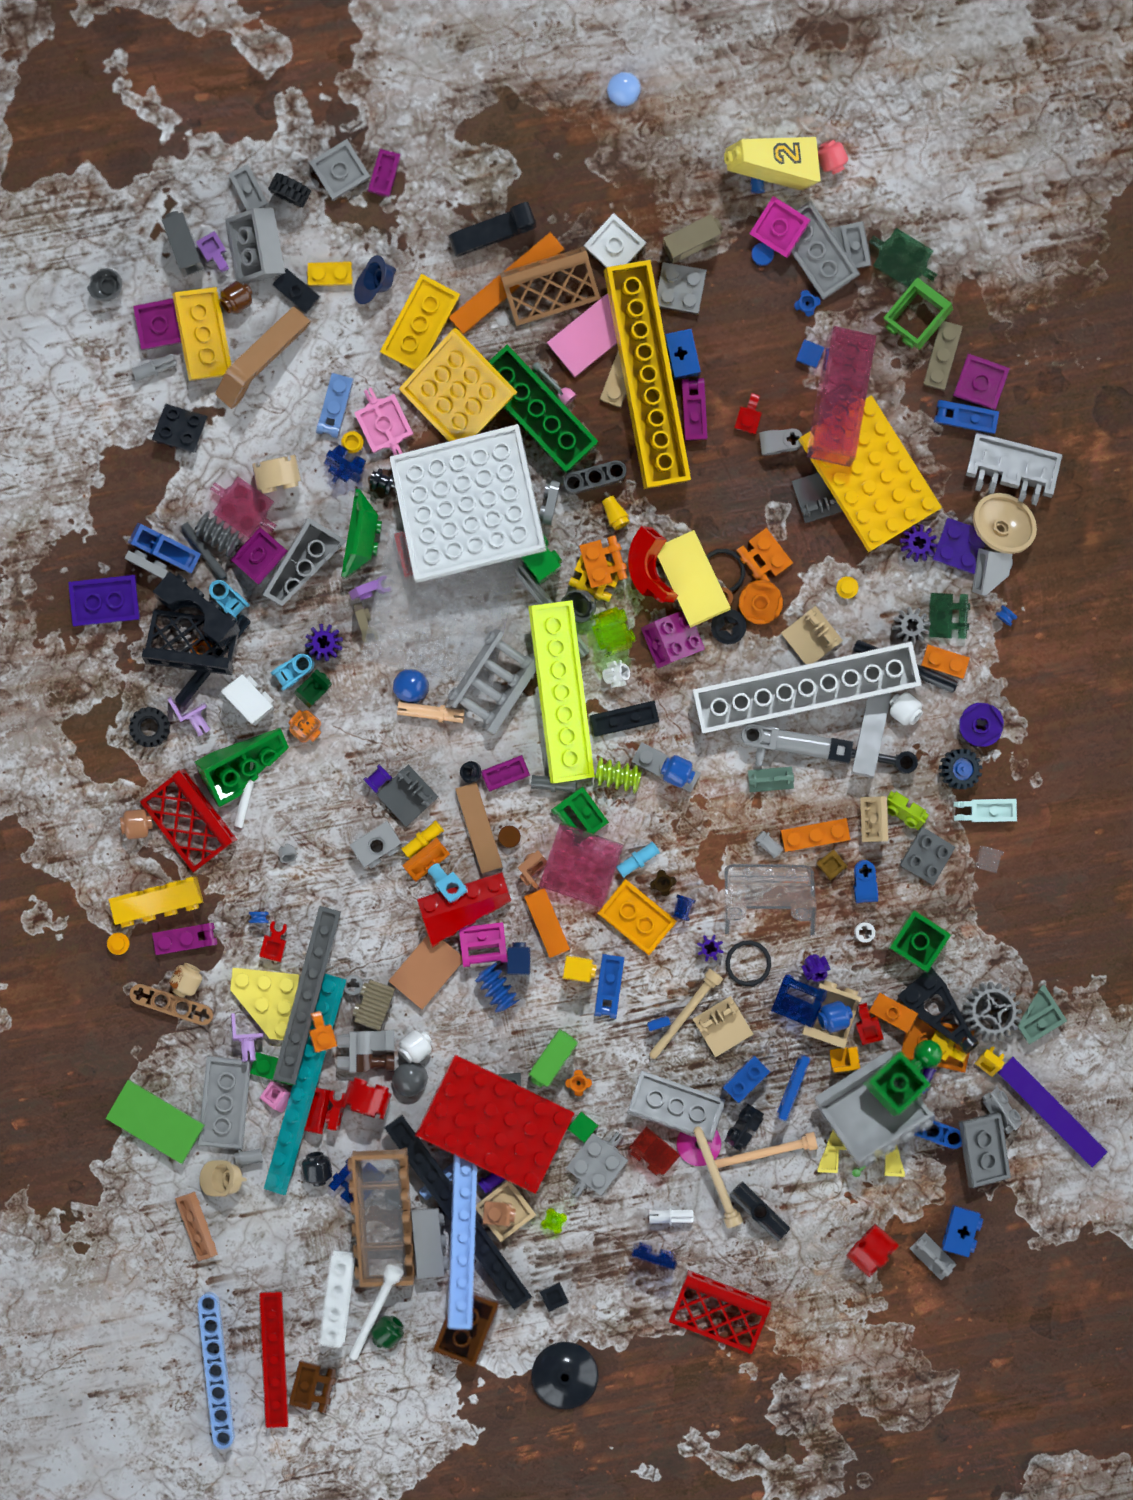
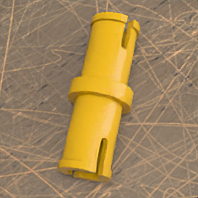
[401,820,444,859]

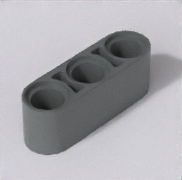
[564,460,626,495]

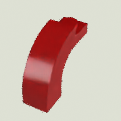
[628,526,679,603]

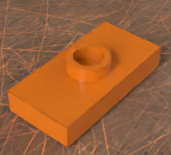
[402,838,450,882]
[869,992,918,1034]

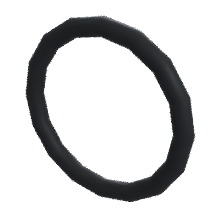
[706,549,746,592]
[725,940,771,986]

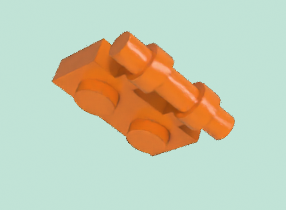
[736,528,793,581]
[579,535,627,589]

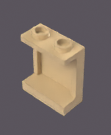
[801,980,862,1048]

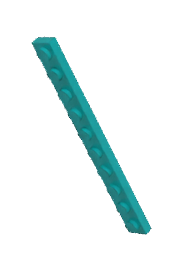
[263,973,346,1195]

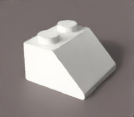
[221,674,275,726]

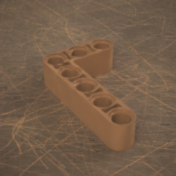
[215,306,311,409]

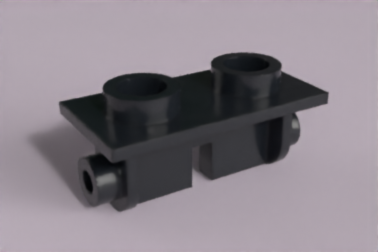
[724,1104,764,1152]

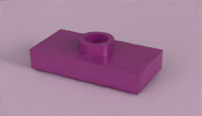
[368,148,401,198]
[481,755,530,792]

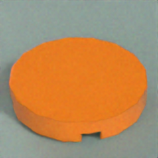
[739,580,783,624]

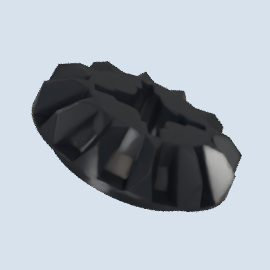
[711,609,746,645]

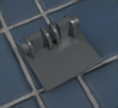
[792,472,842,523]
[376,764,439,827]
[900,827,955,886]

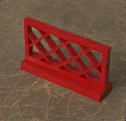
[140,769,238,873]
[668,1270,771,1354]

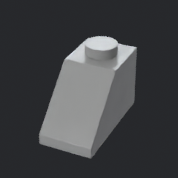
[972,548,1013,596]

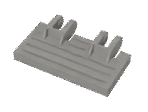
[966,432,1062,506]

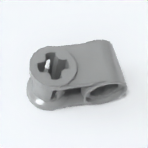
[759,429,802,455]

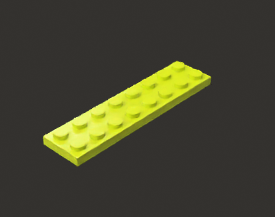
[528,600,595,783]

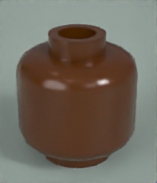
[219,281,253,314]

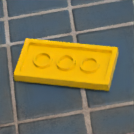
[380,274,461,371]
[172,287,232,381]

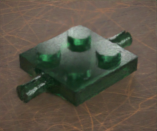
[869,228,938,288]

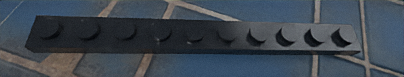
[384,1115,532,1310]

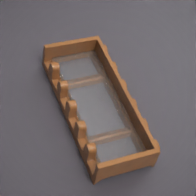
[348,1148,415,1287]

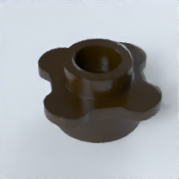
[650,870,677,896]

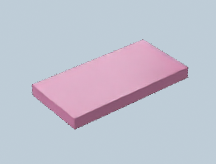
[547,293,617,377]

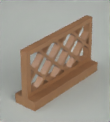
[500,246,600,326]

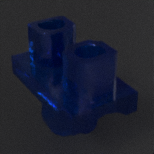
[324,445,366,484]

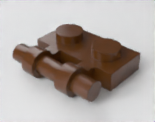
[289,1360,337,1413]

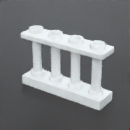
[320,1250,355,1347]

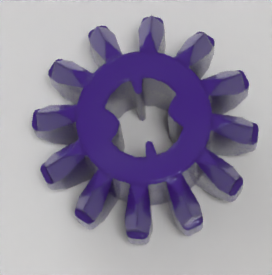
[900,524,938,562]
[305,624,343,661]

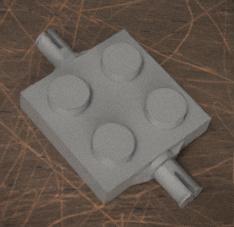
[566,1131,629,1197]

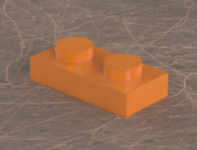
[920,644,970,679]

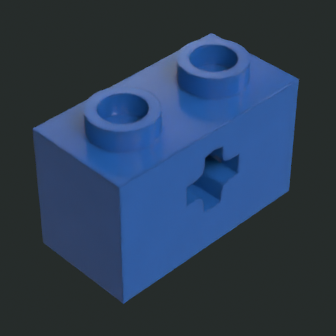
[665,329,701,380]
[722,1055,770,1103]
[941,1205,983,1257]

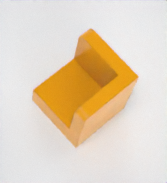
[829,1046,860,1073]

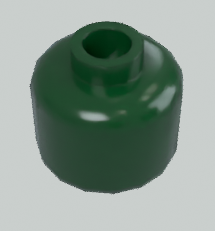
[371,1316,404,1349]

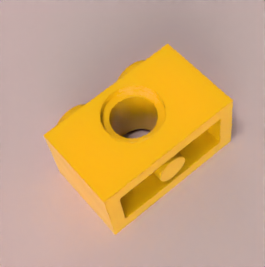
[563,955,597,982]

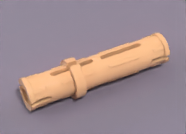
[397,701,465,724]

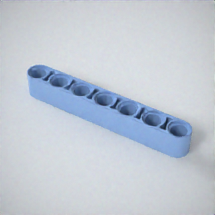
[198,1292,235,1449]

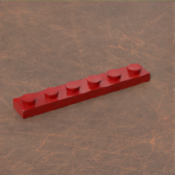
[259,1291,289,1428]

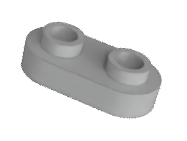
[539,480,560,525]

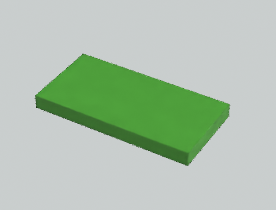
[106,1080,205,1164]

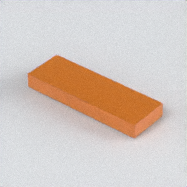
[524,888,570,958]

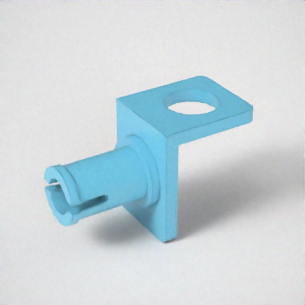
[428,863,467,903]

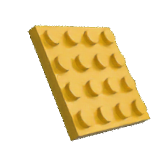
[399,328,517,442]

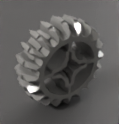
[961,982,1022,1043]

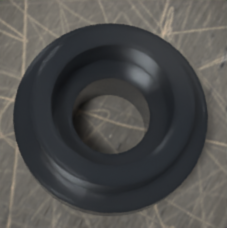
[460,761,481,783]

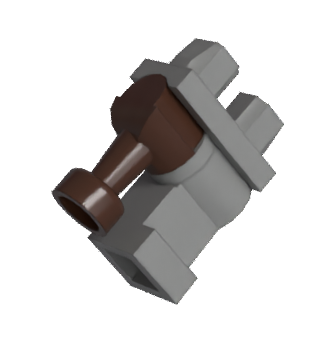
[337,1030,395,1072]

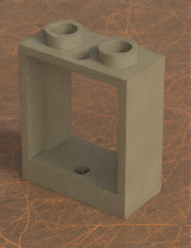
[662,214,723,264]

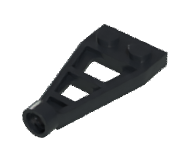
[897,967,979,1054]

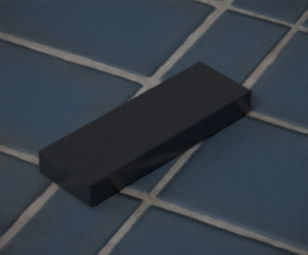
[590,700,660,737]

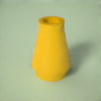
[602,496,630,530]

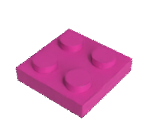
[750,196,811,258]

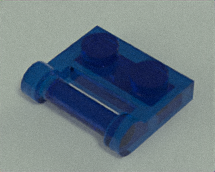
[771,974,828,1028]

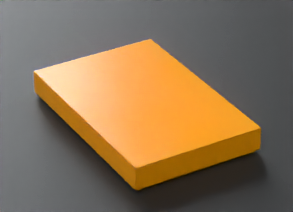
[597,879,677,955]

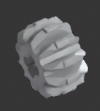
[892,607,931,645]

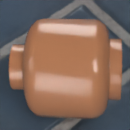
[120,809,153,839]

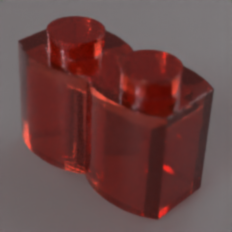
[629,1126,680,1176]

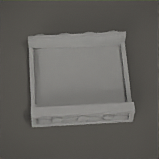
[815,1050,935,1168]

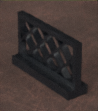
[141,609,241,675]

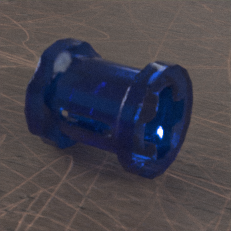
[670,894,696,921]

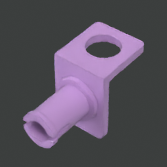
[168,696,211,736]
[231,1013,263,1062]

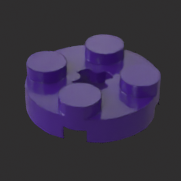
[959,703,1004,747]

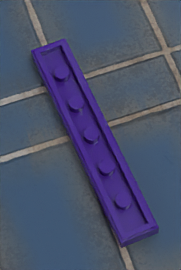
[997,1056,1108,1168]

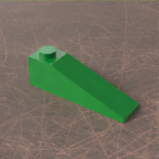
[194,728,289,807]

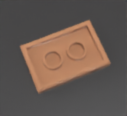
[389,935,463,1010]

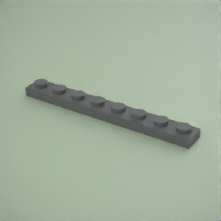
[273,906,341,1085]

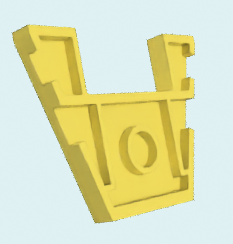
[817,1129,905,1177]

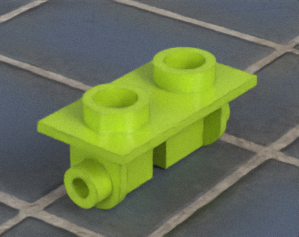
[887,791,929,830]

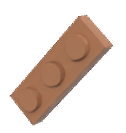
[175,1192,218,1261]

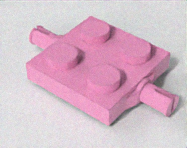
[354,387,413,455]

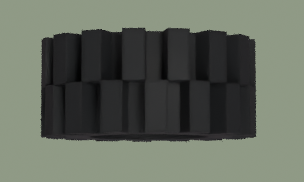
[268,173,311,208]
[129,707,170,747]

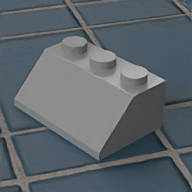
[225,208,285,284]

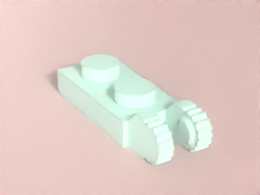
[954,799,1017,822]

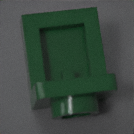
[294,669,332,709]

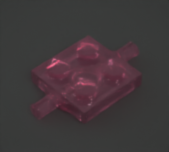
[210,477,277,538]

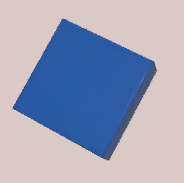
[796,339,825,369]
[647,1016,671,1031]

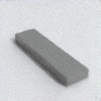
[851,693,891,778]

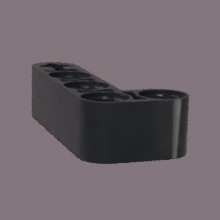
[448,202,537,257]

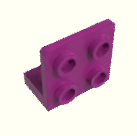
[641,611,705,669]

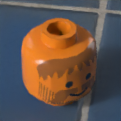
[288,710,322,743]

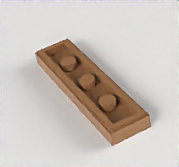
[455,782,503,874]

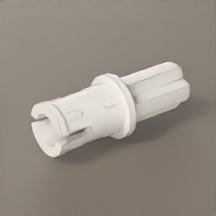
[649,1208,694,1226]

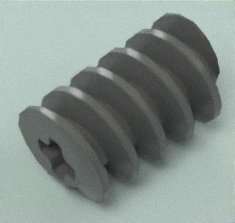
[194,510,244,557]

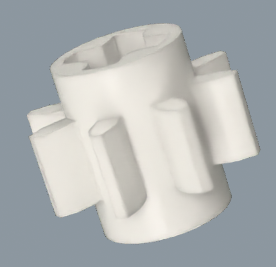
[602,660,630,688]

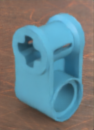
[209,580,250,619]
[271,654,314,691]

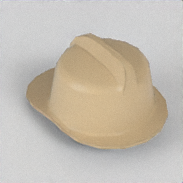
[199,1160,247,1197]

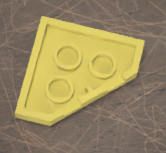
[230,967,300,1040]

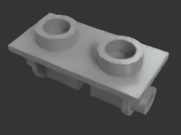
[982,1086,1022,1134]
[909,1233,957,1280]

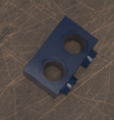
[507,942,530,974]

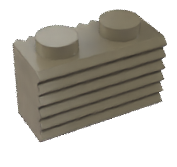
[352,979,396,1031]

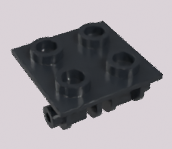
[152,403,208,454]

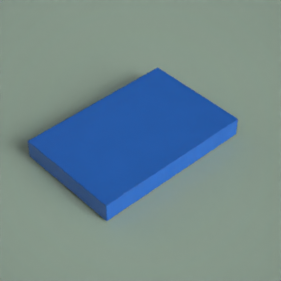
[776,1054,811,1121]

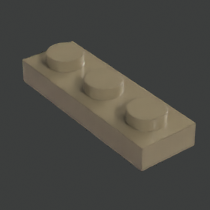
[923,321,963,391]

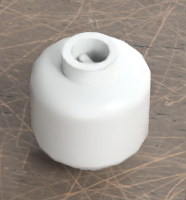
[889,692,923,725]
[398,1030,432,1063]

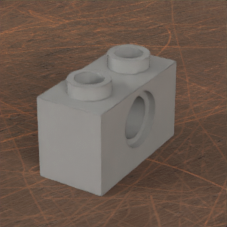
[350,821,402,869]

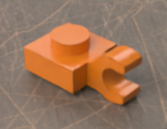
[309,1011,337,1053]

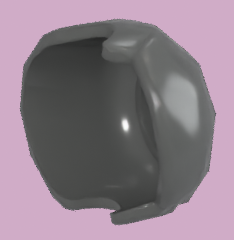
[87,268,122,302]
[561,589,596,623]
[392,1062,428,1097]

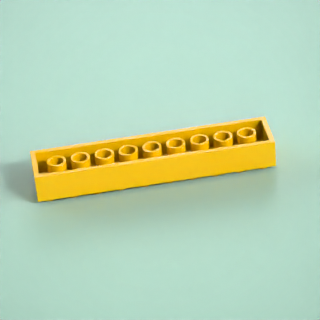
[604,260,691,489]

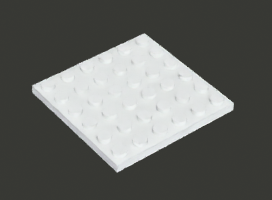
[390,424,546,583]

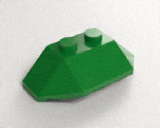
[341,489,382,579]

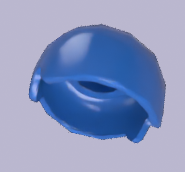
[393,669,429,703]

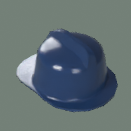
[354,255,396,304]

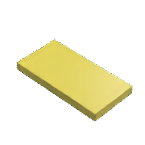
[657,530,731,628]

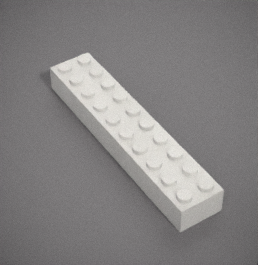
[693,642,921,734]

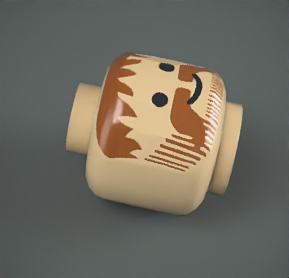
[169,963,202,998]

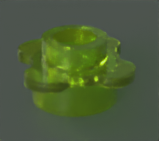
[541,1208,567,1234]

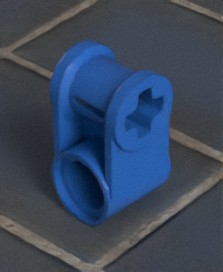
[854,860,878,903]

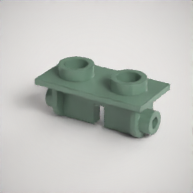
[748,767,794,792]

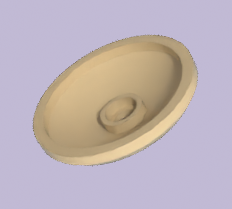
[973,493,1037,554]

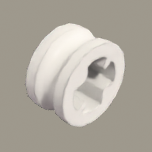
[854,922,875,942]

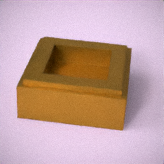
[816,849,848,880]

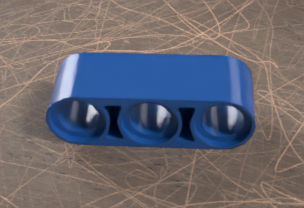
[914,1121,962,1149]

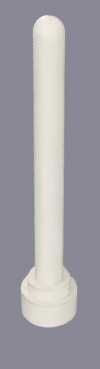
[349,1264,403,1360]

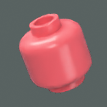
[818,139,848,174]

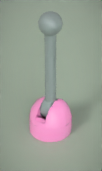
[533,362,577,406]

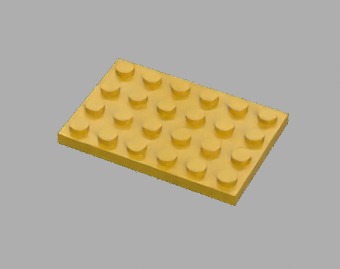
[798,395,942,552]

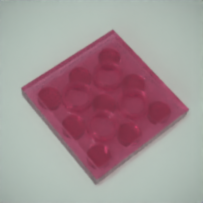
[539,823,624,908]

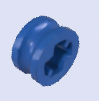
[995,605,1018,626]
[249,912,269,923]

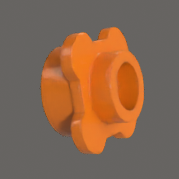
[565,1070,592,1096]

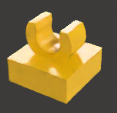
[974,1046,1005,1077]

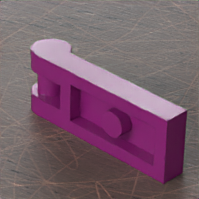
[682,378,708,441]
[152,923,217,955]

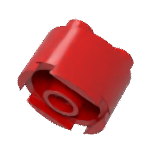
[341,1077,392,1120]
[846,1224,899,1278]

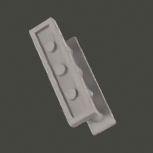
[447,629,536,734]

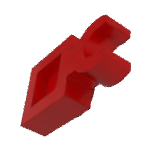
[259,921,287,962]

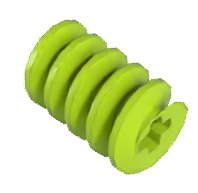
[594,757,643,794]

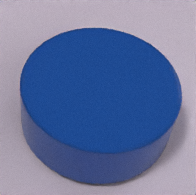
[751,243,774,266]

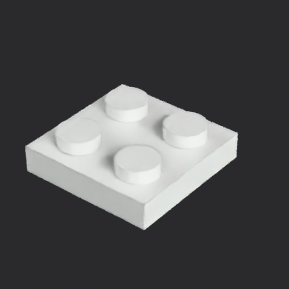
[584,213,646,268]

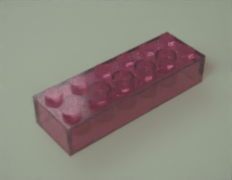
[807,326,876,467]

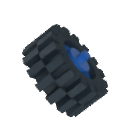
[939,749,983,789]

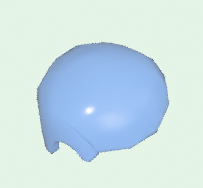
[607,72,641,107]

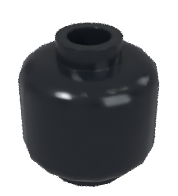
[302,1152,332,1187]

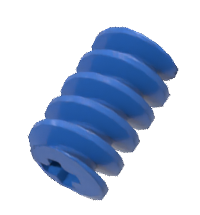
[475,962,520,1013]

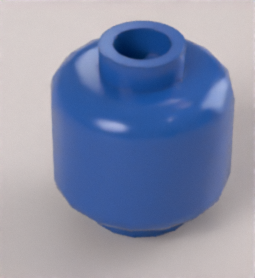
[660,755,695,788]
[818,1001,853,1033]

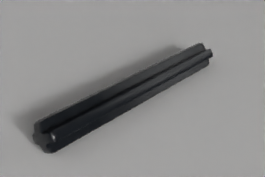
[175,615,251,707]
[853,640,958,693]

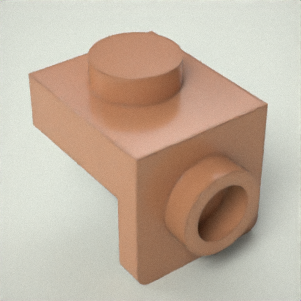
[517,850,548,889]

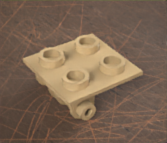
[781,606,843,665]
[693,996,753,1057]

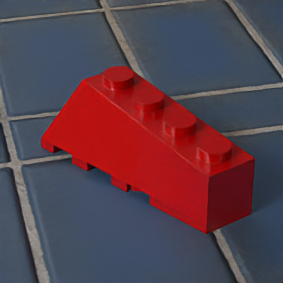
[417,872,511,948]

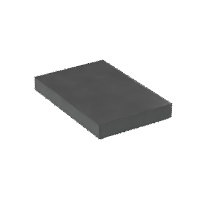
[959,1112,1011,1188]

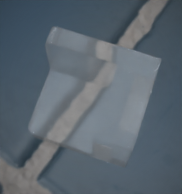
[974,846,1004,873]

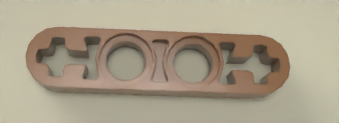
[130,984,214,1025]

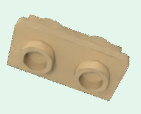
[860,796,888,842]

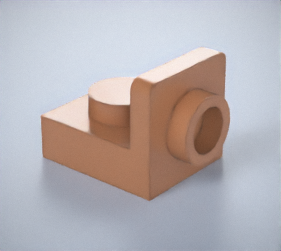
[483,1201,516,1227]

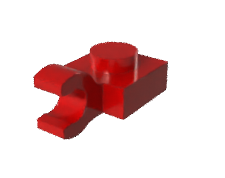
[734,393,762,434]
[856,1003,884,1045]
[325,1090,345,1131]

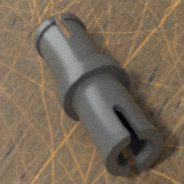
[531,775,577,792]

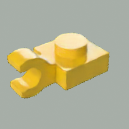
[931,1031,967,1062]

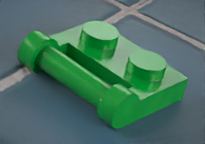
[551,787,609,846]

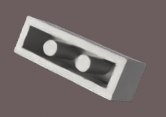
[411,1207,449,1278]

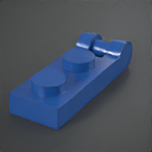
[934,400,999,434]
[594,954,625,1019]

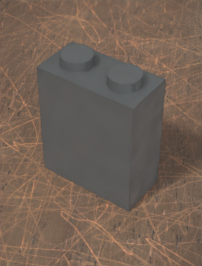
[161,211,204,277]

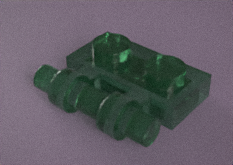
[928,593,970,639]

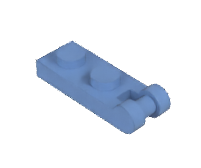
[316,373,354,438]

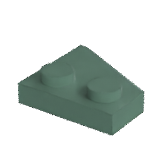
[1017,985,1067,1045]

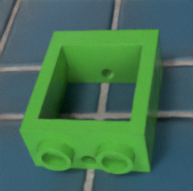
[883,277,953,350]
[529,1028,578,1088]

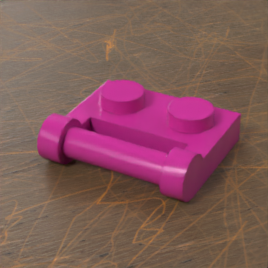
[459,922,507,967]

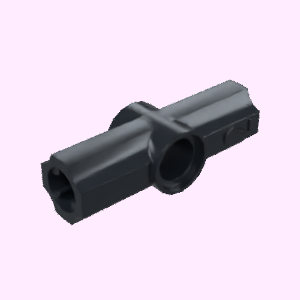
[729,1181,791,1242]

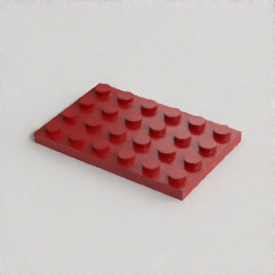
[415,1054,575,1194]

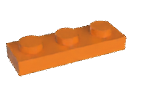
[780,818,851,852]

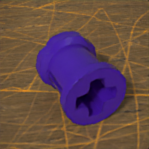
[363,764,393,794]

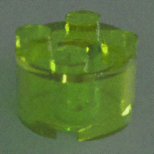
[590,606,636,658]

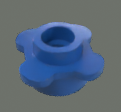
[794,290,821,317]

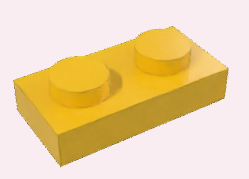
[307,262,353,286]

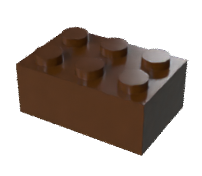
[433,1291,499,1367]

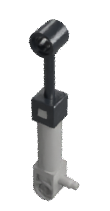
[741,724,918,774]

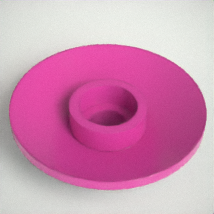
[677,1130,721,1166]

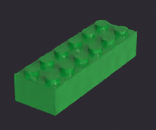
[488,344,599,474]

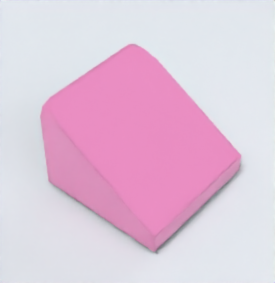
[260,1080,291,1113]

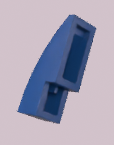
[128,523,201,574]

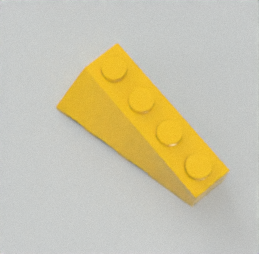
[108,877,204,928]

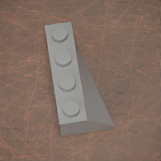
[261,518,346,606]

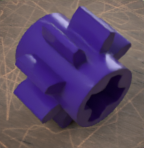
[697,935,724,961]
[801,954,831,982]

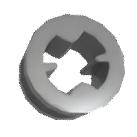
[344,975,363,995]

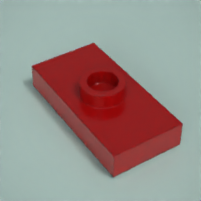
[304,1087,331,1134]

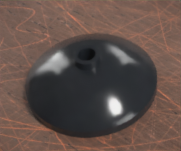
[531,1342,598,1409]

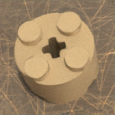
[252,455,301,494]

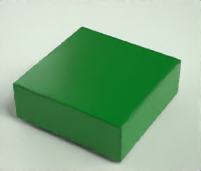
[567,1111,598,1143]

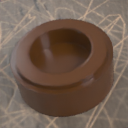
[498,825,521,848]

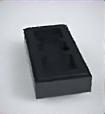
[272,268,320,314]

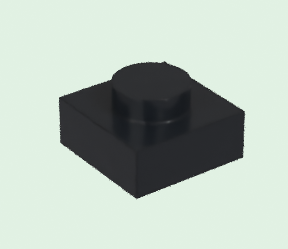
[539,1282,569,1312]

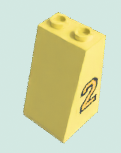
[724,137,821,190]

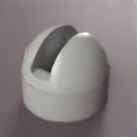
[278,844,297,863]

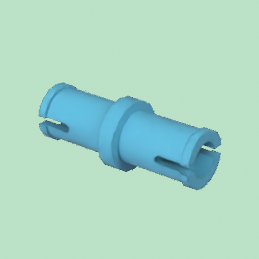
[616,842,660,878]

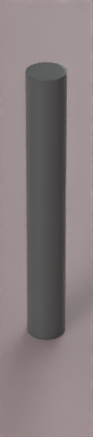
[181,522,227,580]

